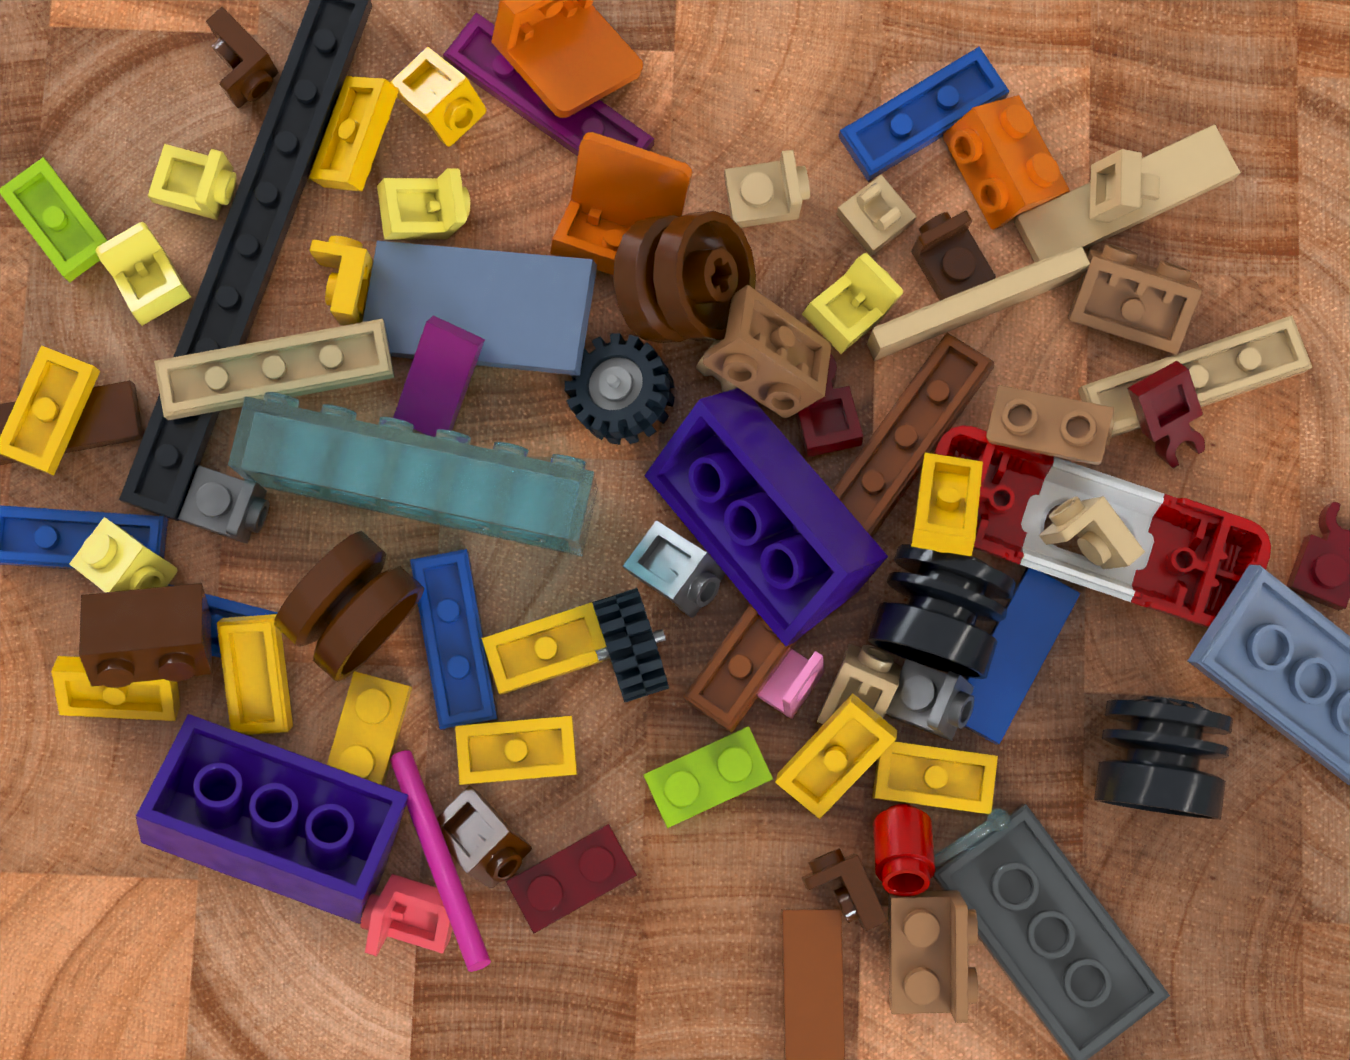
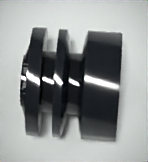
[868,544,1016,679]
[1094,696,1233,820]

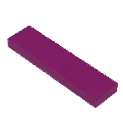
[443,12,654,156]

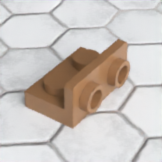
[1068,244,1202,355]
[703,285,832,418]
[986,385,1114,465]
[888,890,978,1023]

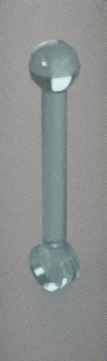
[934,808,1011,868]

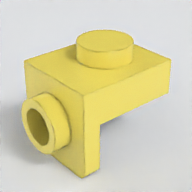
[148,144,236,220]
[377,168,470,240]
[95,222,191,326]
[802,253,903,354]
[69,517,177,593]

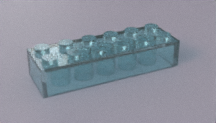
[228,392,598,556]

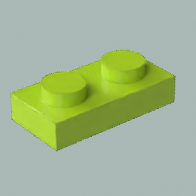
[0,157,108,283]
[643,726,773,828]

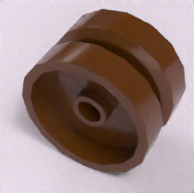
[613,211,756,343]
[274,531,425,682]

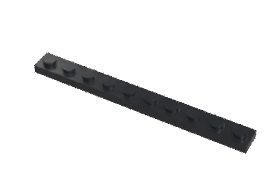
[119,0,373,521]

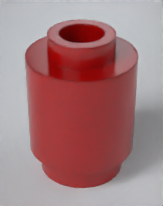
[873,804,935,897]

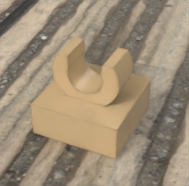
[1089,149,1160,223]
[836,174,917,256]

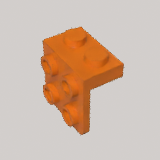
[491,0,643,118]
[550,132,693,276]

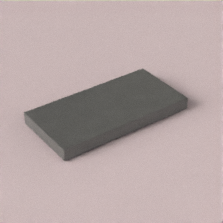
[933,804,1170,1060]

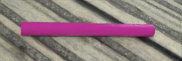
[390,750,491,972]

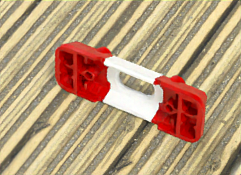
[934,425,1271,628]

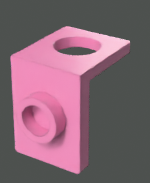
[758,649,824,719]

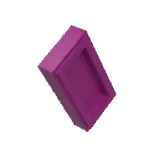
[393,315,485,443]

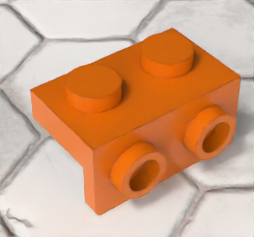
[943,95,1070,230]

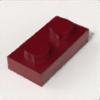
[506,824,637,934]

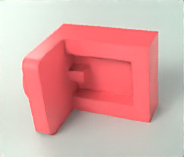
[360,874,452,956]

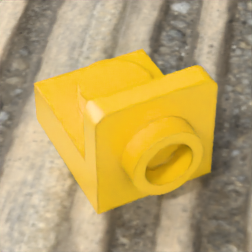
[390,47,487,147]
[309,236,373,326]

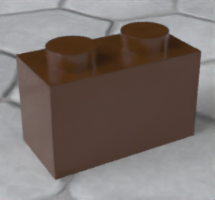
[79,583,212,688]

